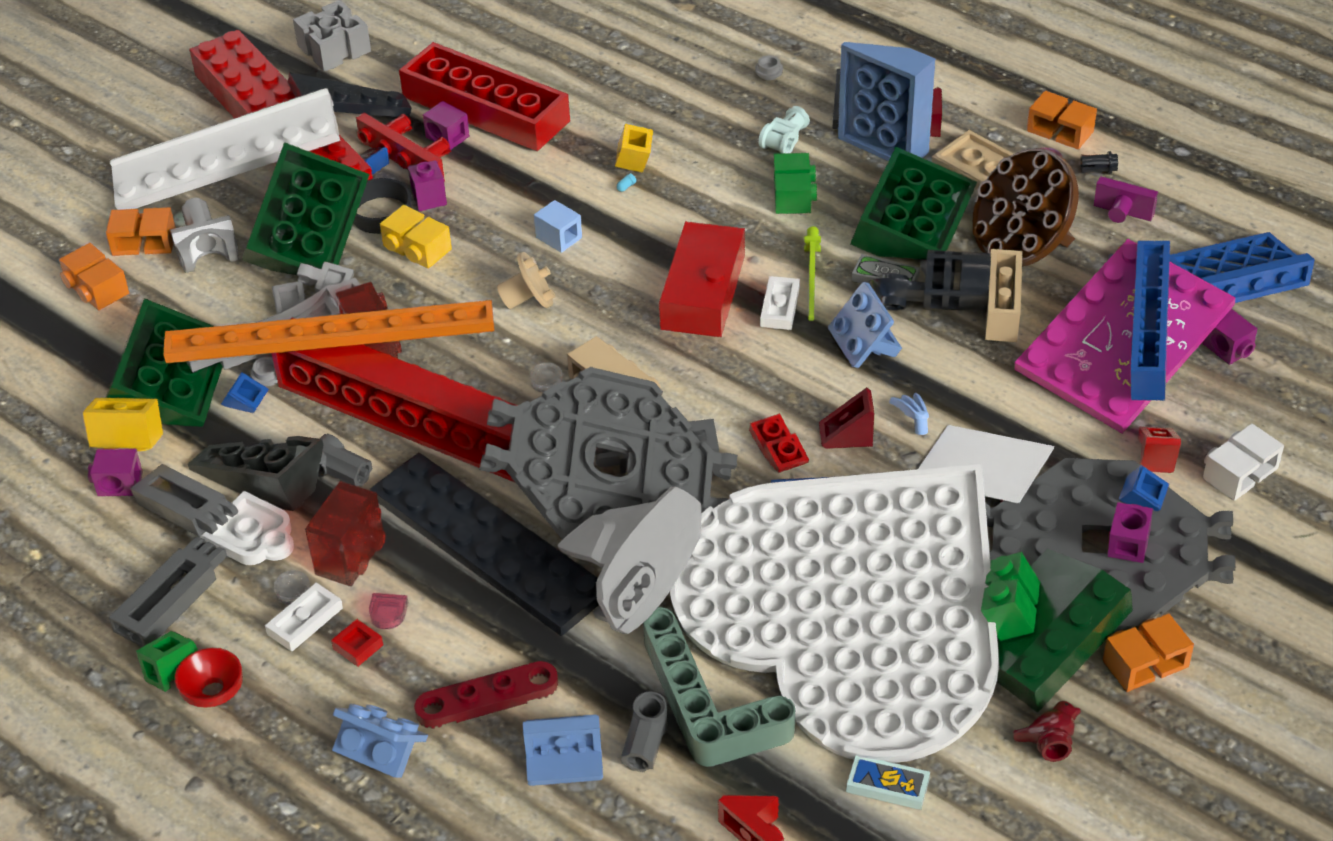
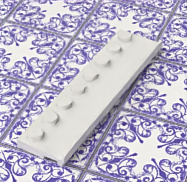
[110,88,340,210]

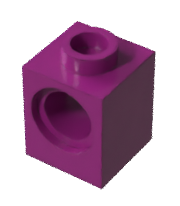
[423,101,470,150]
[408,160,447,211]
[1202,309,1258,365]
[88,449,143,496]
[1108,502,1153,563]

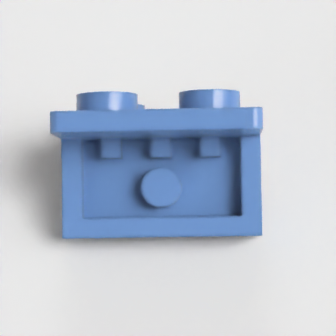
[828,282,902,368]
[332,704,428,778]
[523,715,603,786]

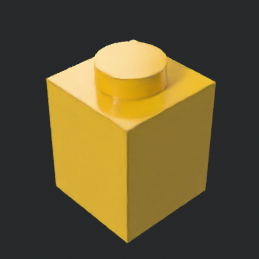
[615,124,653,173]

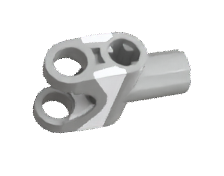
[170,198,239,273]

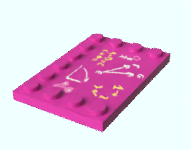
[1015,239,1235,434]

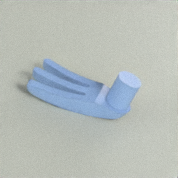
[890,393,929,435]

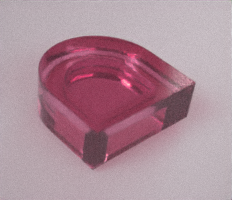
[369,593,409,629]

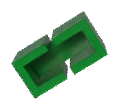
[774,153,817,214]
[981,552,1040,641]

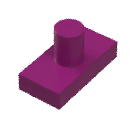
[1093,176,1158,223]

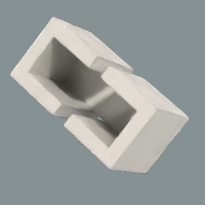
[1203,424,1284,501]

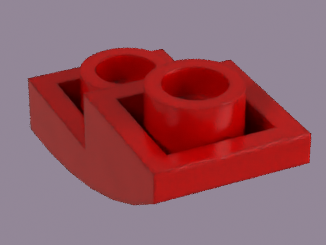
[749,413,809,473]

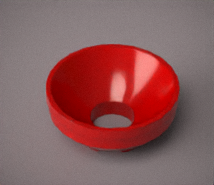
[175,648,243,708]

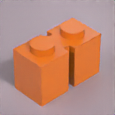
[1027,91,1097,150]
[106,207,176,256]
[59,243,130,311]
[1103,614,1194,692]

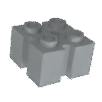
[293,0,371,71]

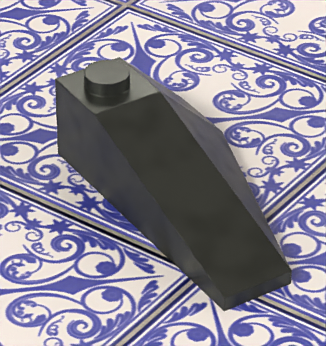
[187,436,324,511]

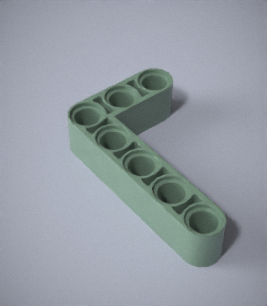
[643,607,796,767]

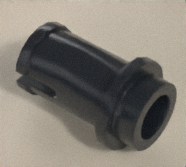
[1080,151,1118,174]

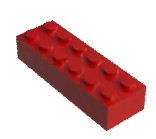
[399,42,570,152]

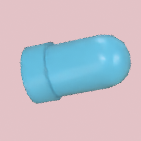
[616,173,636,192]

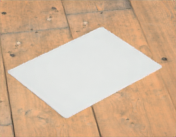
[918,425,1054,503]

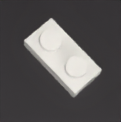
[760,276,800,330]
[265,582,343,652]

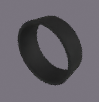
[353,178,411,234]

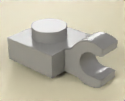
[297,261,354,293]

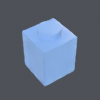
[534,200,582,253]

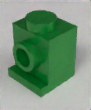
[136,631,198,692]

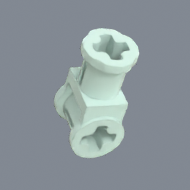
[758,106,810,153]

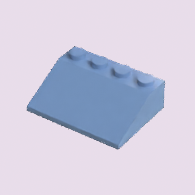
[838,42,936,161]

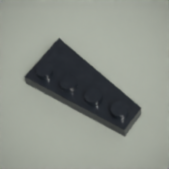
[287,72,412,118]

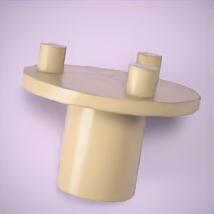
[497,252,556,309]

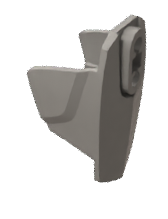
[558,487,702,634]

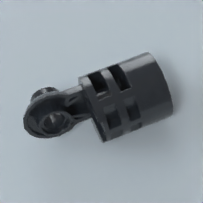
[868,250,991,313]

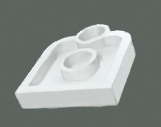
[200,491,294,565]

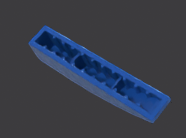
[1131,241,1170,401]

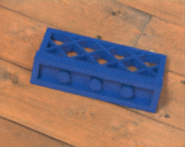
[1170,232,1315,303]

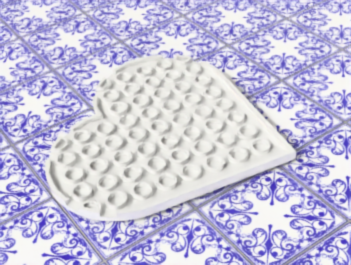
[670,463,999,763]

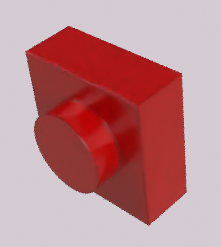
[331,619,384,667]

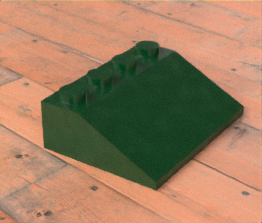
[242,142,370,275]
[850,147,977,259]
[105,298,223,427]
[997,548,1133,712]

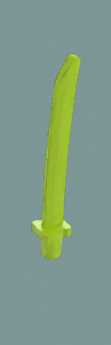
[804,226,821,321]

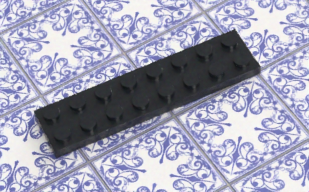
[370,452,599,637]

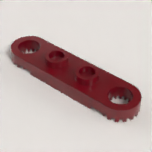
[414,661,558,729]

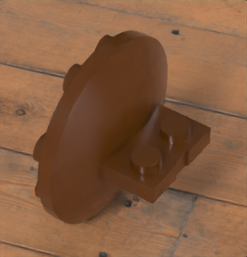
[972,148,1079,267]

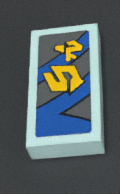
[846,756,930,810]

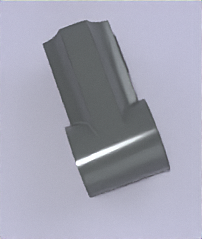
[318,433,373,487]
[621,692,668,772]

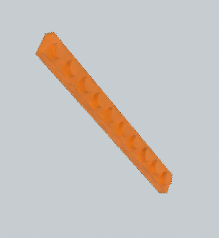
[163,300,495,363]

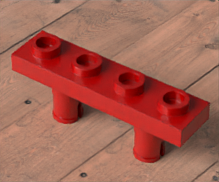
[356,113,451,182]

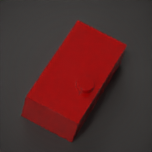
[659,221,745,338]

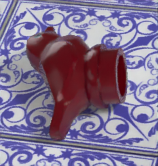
[1013,701,1081,762]

